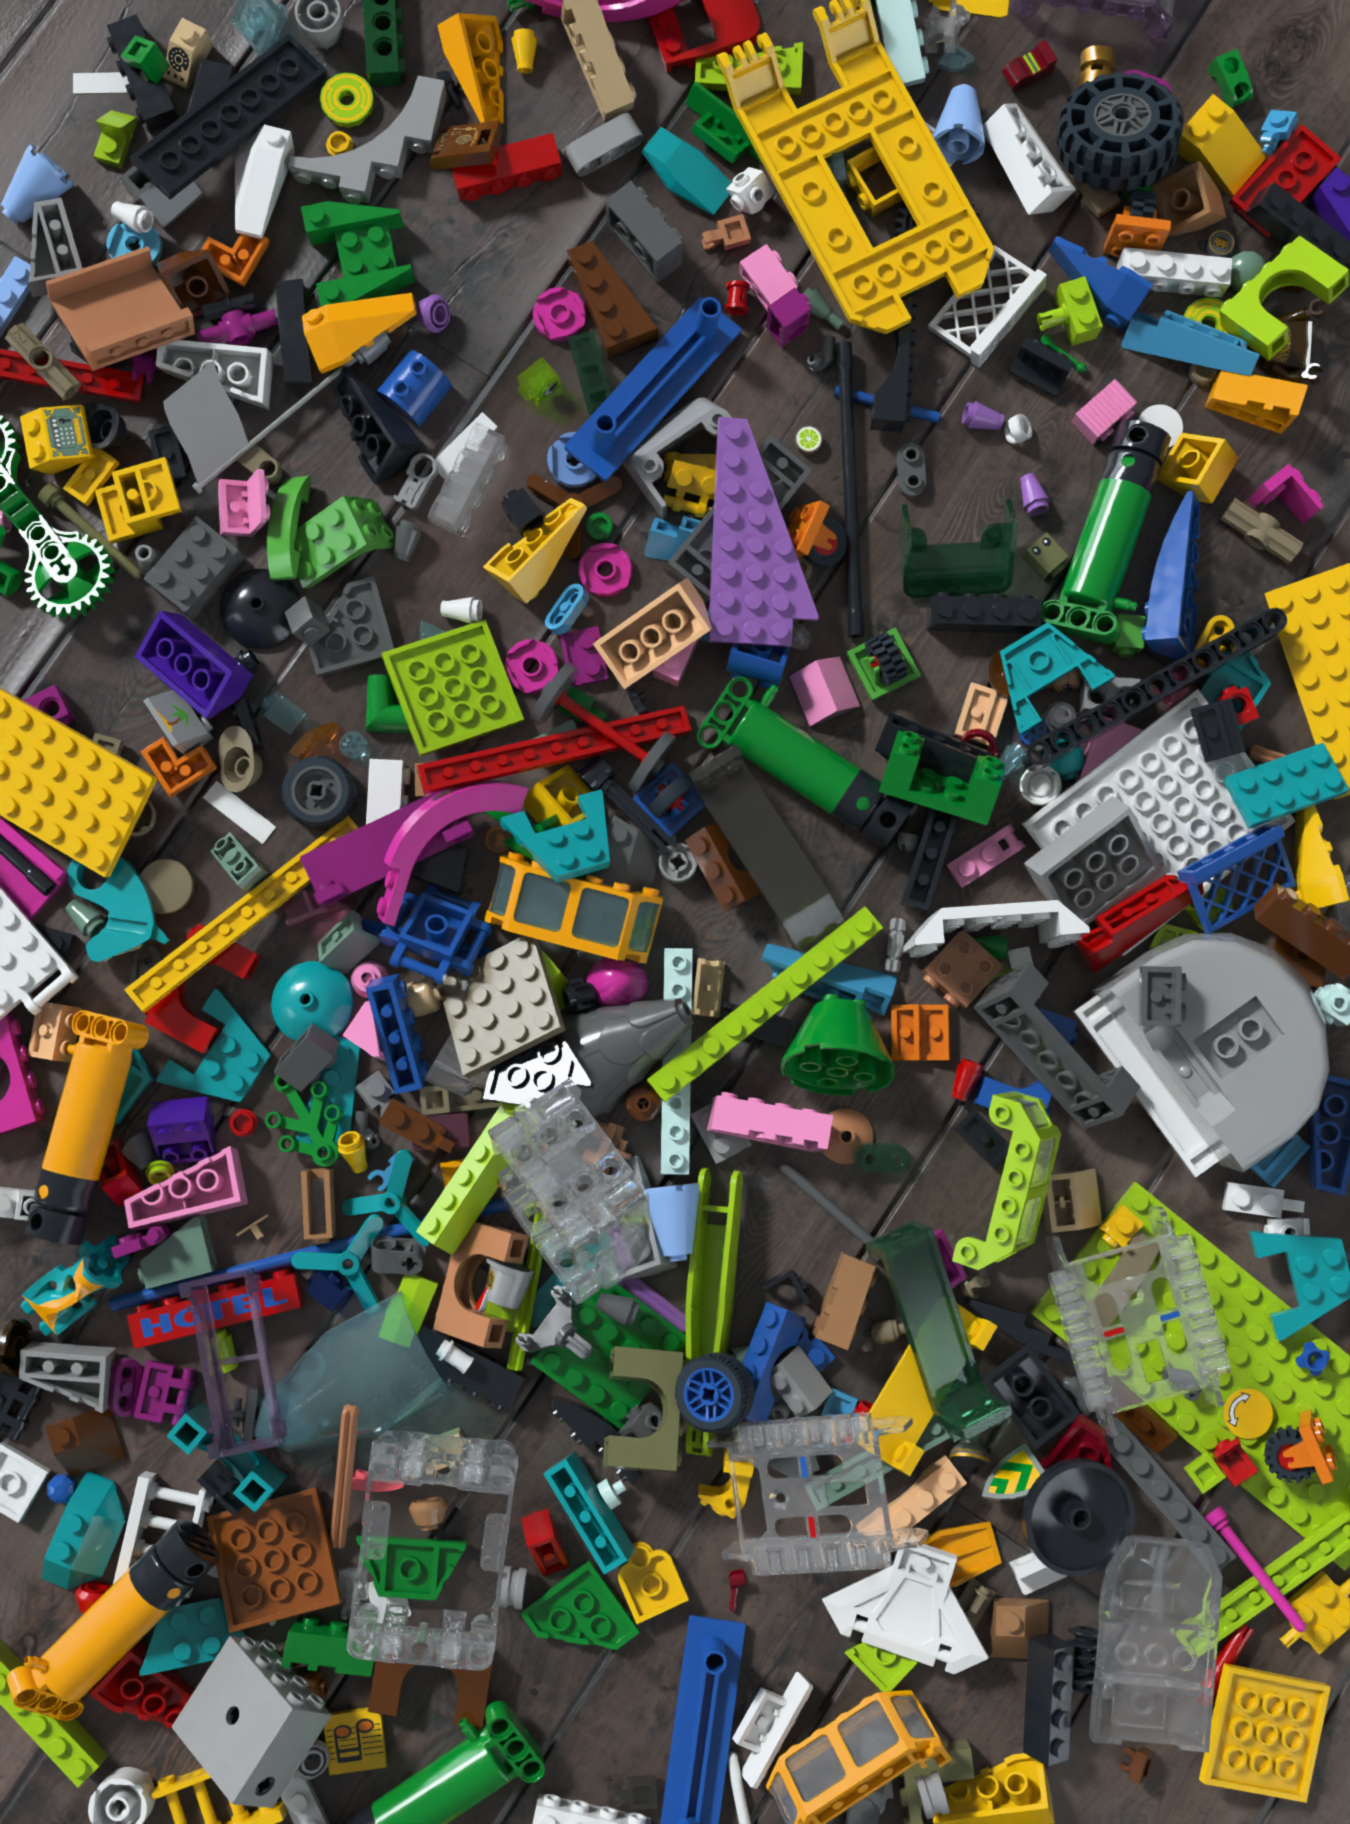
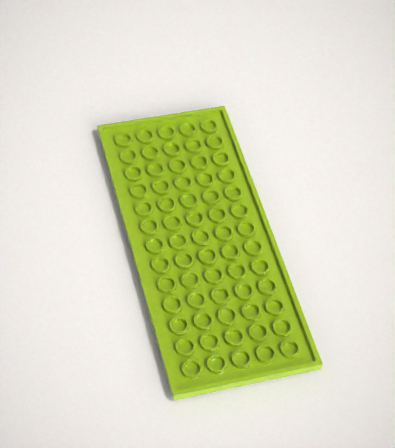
[1030,1182,1350,1571]

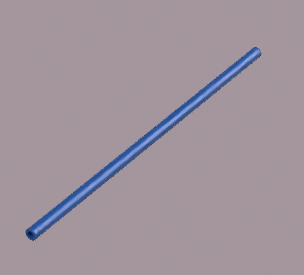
[109,1185,550,1312]

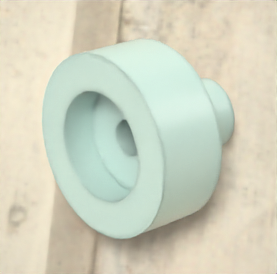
[597,1478,627,1510]

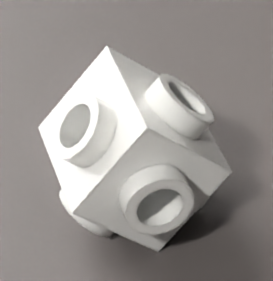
[726,167,775,214]

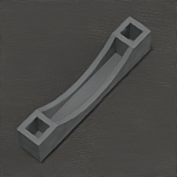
[1102,1417,1236,1575]

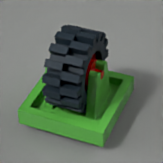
[846,627,921,702]

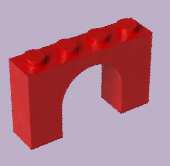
[144,923,263,1054]

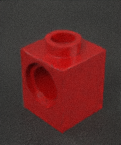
[1215,685,1259,726]

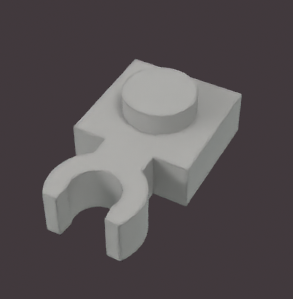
[355,1070,395,1117]

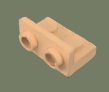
[27,1002,82,1062]

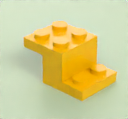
[95,457,182,544]

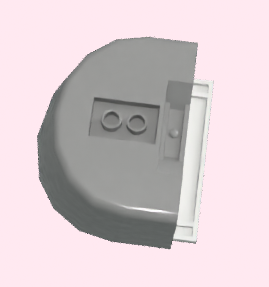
[1073,933,1330,1177]

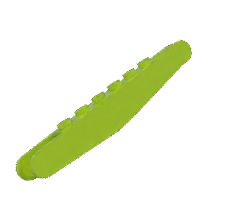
[685,1167,743,1457]

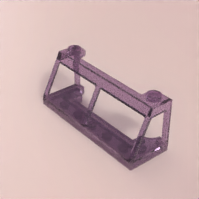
[178,1268,287,1460]

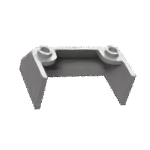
[623,397,732,520]

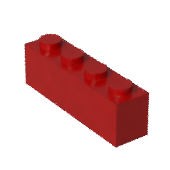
[451,133,563,201]

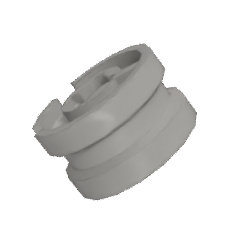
[659,843,697,883]
[499,1565,527,1610]
[915,1770,950,1819]

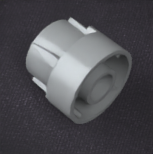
[295,0,344,50]

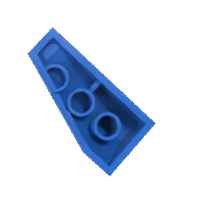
[1049,236,1153,331]

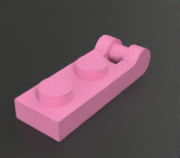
[946,824,1026,889]

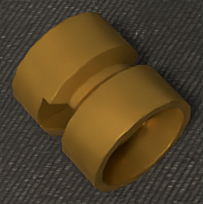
[1079,45,1116,87]

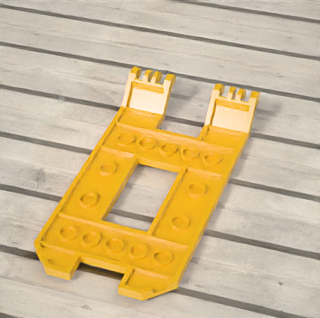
[716,0,994,334]

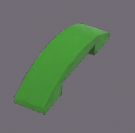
[267,476,312,581]

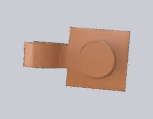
[701,214,751,251]

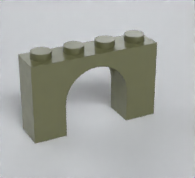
[602,1346,687,1473]
[898,1739,975,1824]

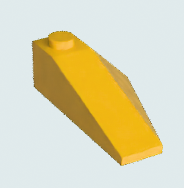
[933,1753,1055,1824]

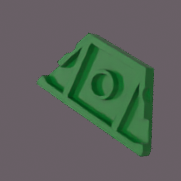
[356,1534,467,1600]

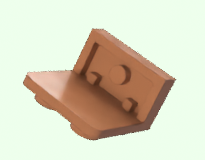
[921,931,1002,1009]

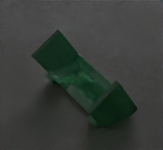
[899,499,1018,598]

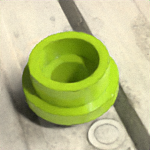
[146,1160,175,1185]

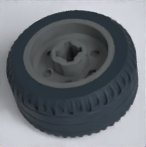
[281,755,357,830]

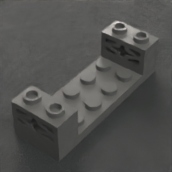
[662,435,812,604]
[974,962,1140,1130]

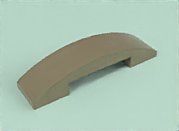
[419,1080,501,1115]
[1073,1230,1161,1339]

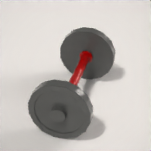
[530,662,676,794]

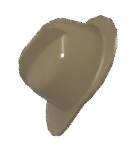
[218,726,263,792]

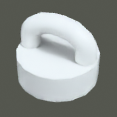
[1004,414,1032,445]

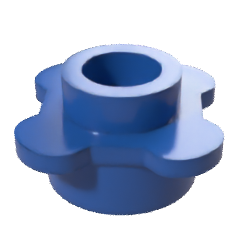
[1296,1342,1330,1376]

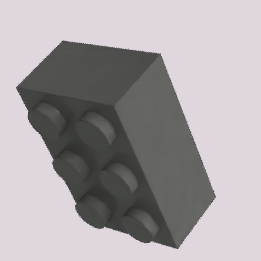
[605,181,683,284]
[144,516,246,620]

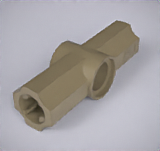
[5,323,81,401]
[1220,498,1304,564]

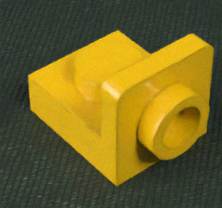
[1099,1204,1144,1250]

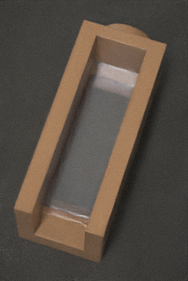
[301,1167,337,1244]

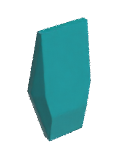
[642,127,732,216]

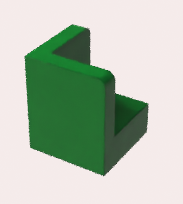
[121,35,170,85]

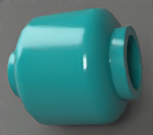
[1049,739,1085,780]

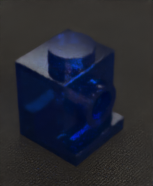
[306,1270,353,1312]

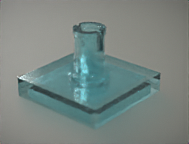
[231,0,288,56]

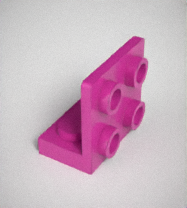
[1248,464,1324,524]

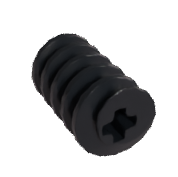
[1066,1626,1105,1694]

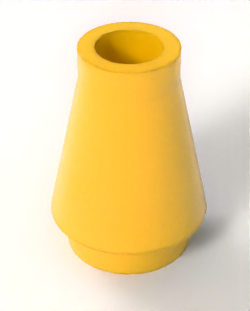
[511,29,538,73]
[338,1131,368,1173]

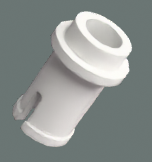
[436,1339,474,1374]

